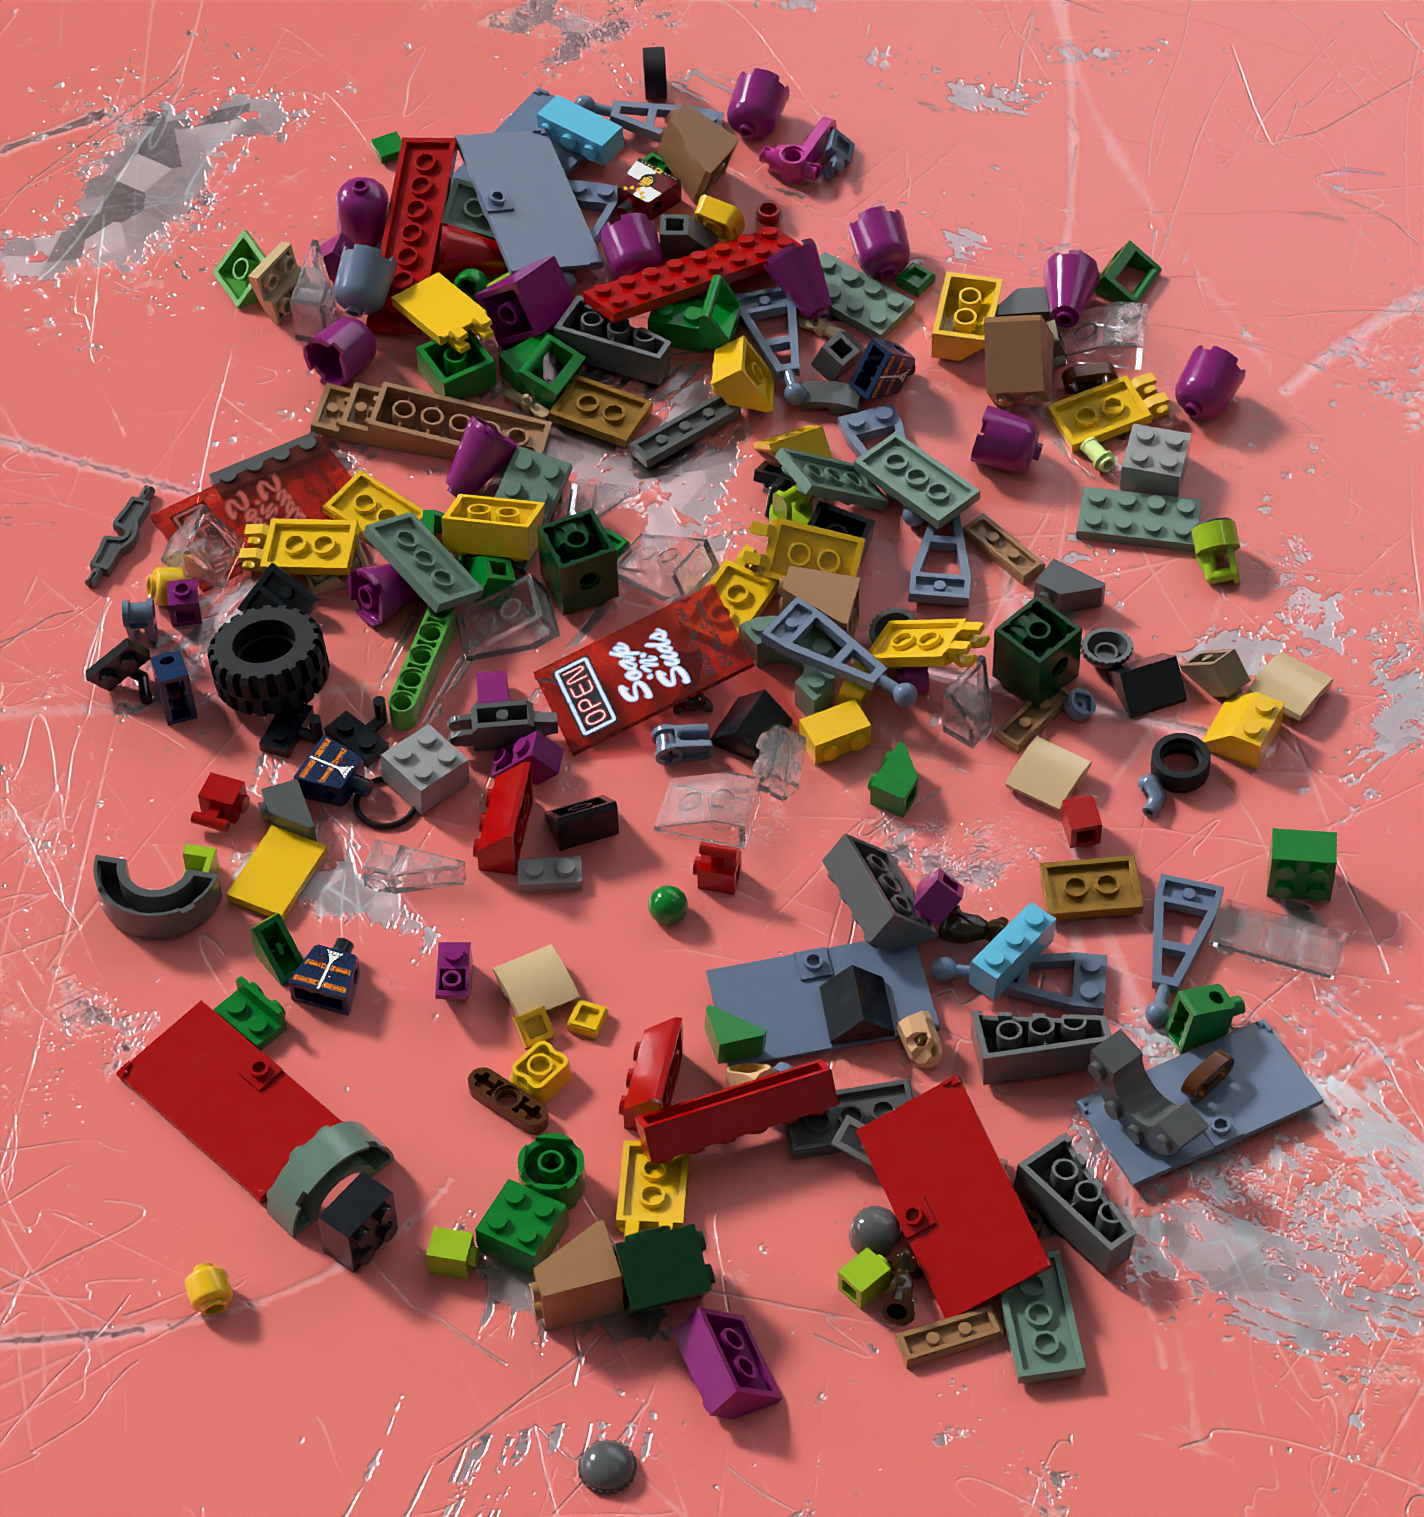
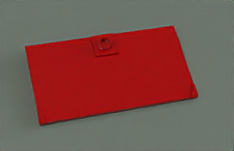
[116,1000,342,1203]
[856,1074,1053,1319]

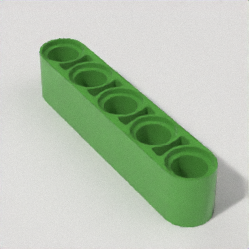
[388,606,457,731]

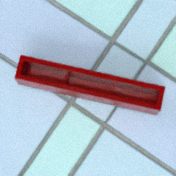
[635,1059,839,1164]

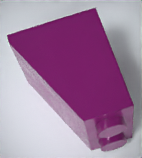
[475,256,575,346]

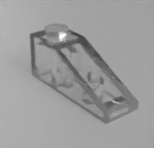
[362,839,467,894]

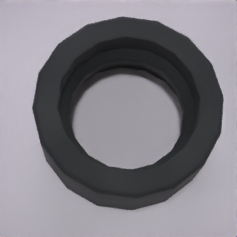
[642,46,667,100]
[1151,733,1211,793]

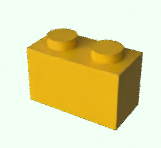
[799,699,871,765]

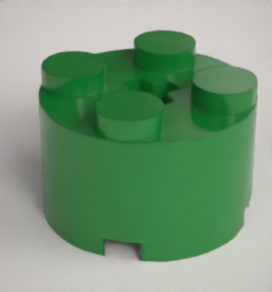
[517,1133,586,1210]

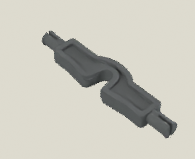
[85,485,155,589]

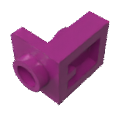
[167,578,203,627]

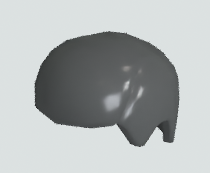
[849,1206,901,1258]

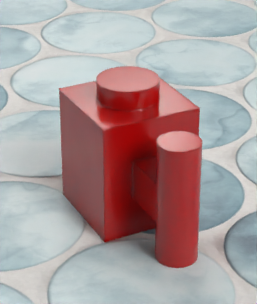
[191,772,250,832]
[693,842,742,895]

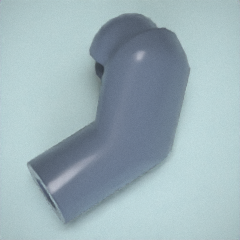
[1138,774,1166,818]

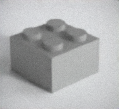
[1120,423,1191,497]
[381,724,469,815]

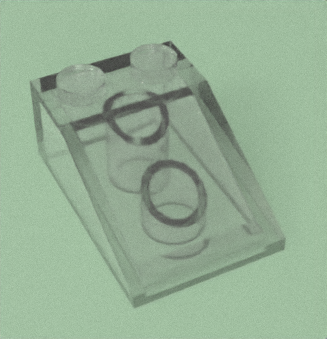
[290,240,339,342]
[1059,301,1149,370]
[617,534,720,604]
[455,573,560,661]
[654,772,761,849]

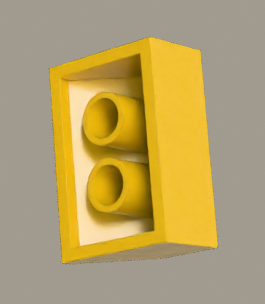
[931,271,1003,361]
[442,494,545,562]

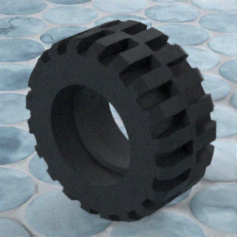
[208,605,330,717]

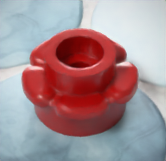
[755,201,782,227]

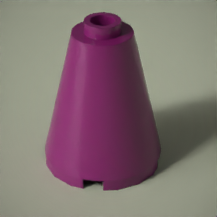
[763,238,832,322]
[1043,250,1100,328]
[445,415,519,497]
[348,564,419,626]

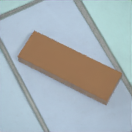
[962,513,1045,585]
[993,686,1071,754]
[895,1305,1003,1369]

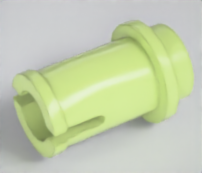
[1081,437,1115,473]

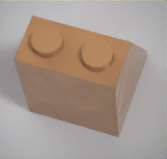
[657,102,739,205]
[984,315,1054,407]
[778,565,861,655]
[529,1220,624,1331]

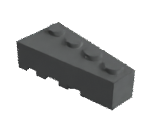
[554,295,672,385]
[971,1010,1111,1085]
[1013,1132,1135,1275]

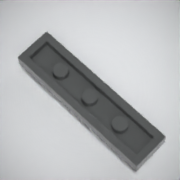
[629,395,741,468]
[209,431,328,501]

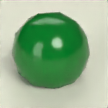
[454,268,489,303]
[648,885,688,925]

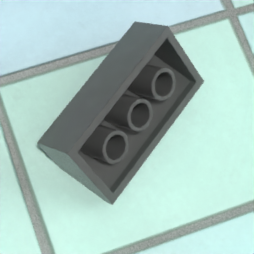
[822,833,938,952]

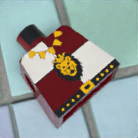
[616,158,682,221]

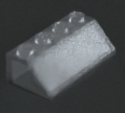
[1208,899,1351,982]

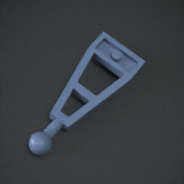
[574,95,724,143]
[562,179,619,291]
[736,287,807,406]
[838,403,925,527]
[908,514,971,606]
[761,597,918,707]
[1145,874,1224,1027]
[931,952,1107,1016]

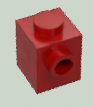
[1061,795,1102,848]

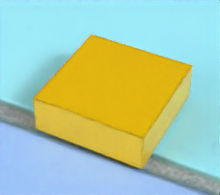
[567,999,609,1039]
[513,1006,556,1048]

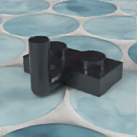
[753,460,797,518]
[85,638,153,704]
[324,696,390,769]
[259,703,323,759]

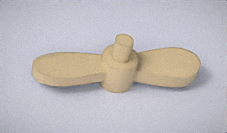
[797,317,844,339]
[505,389,549,420]

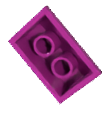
[672,1307,783,1419]

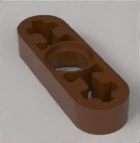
[468,1067,549,1134]

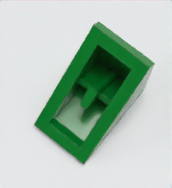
[250,913,304,985]
[704,1005,767,1064]

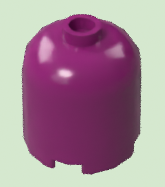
[727,68,790,139]
[336,177,389,246]
[849,206,910,279]
[600,213,663,280]
[303,317,377,386]
[1175,345,1246,419]
[970,405,1043,473]

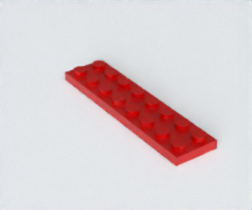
[366,137,458,335]
[583,226,803,324]

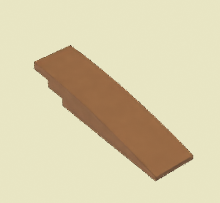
[310,381,553,466]

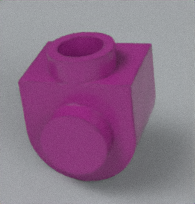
[897,667,929,692]

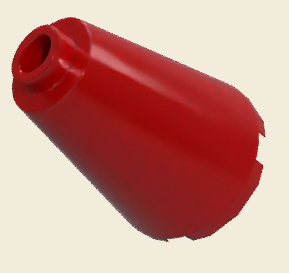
[434,223,507,279]

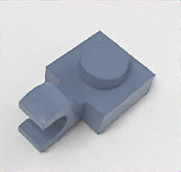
[822,128,855,180]

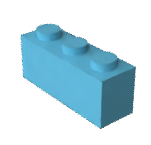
[537,95,624,166]
[968,902,1056,1001]

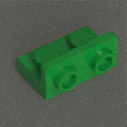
[214,976,287,1051]

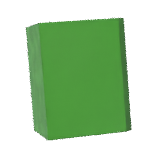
[212,230,266,309]

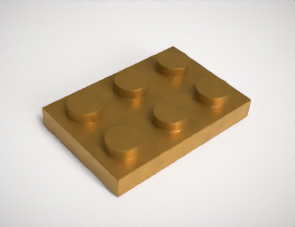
[549,374,653,448]
[1039,855,1144,921]

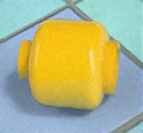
[146,567,191,606]
[185,1262,233,1316]

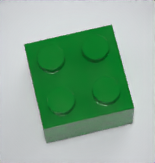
[416,330,497,400]
[1267,828,1337,901]
[475,1179,569,1277]

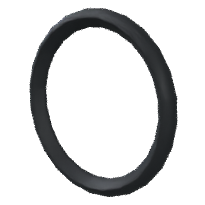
[353,776,417,829]

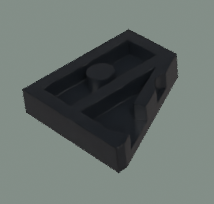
[237,562,321,615]

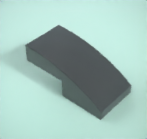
[799,381,863,415]

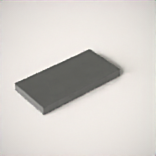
[785,1079,914,1160]

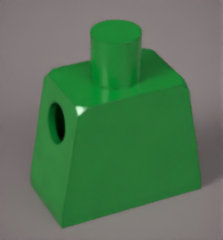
[1165,984,1245,1054]

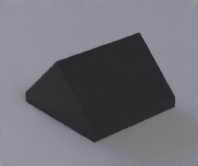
[1105,653,1187,719]
[709,689,793,766]
[544,795,619,851]
[819,965,895,1044]

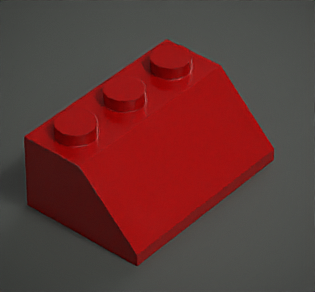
[473,762,534,875]
[619,1017,684,1131]

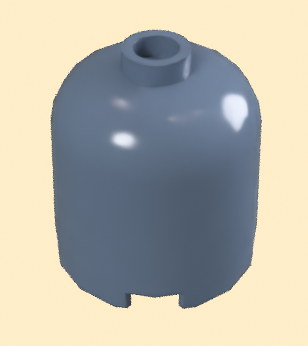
[333,244,398,318]

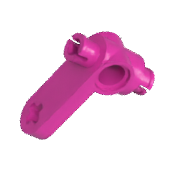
[759,117,837,184]

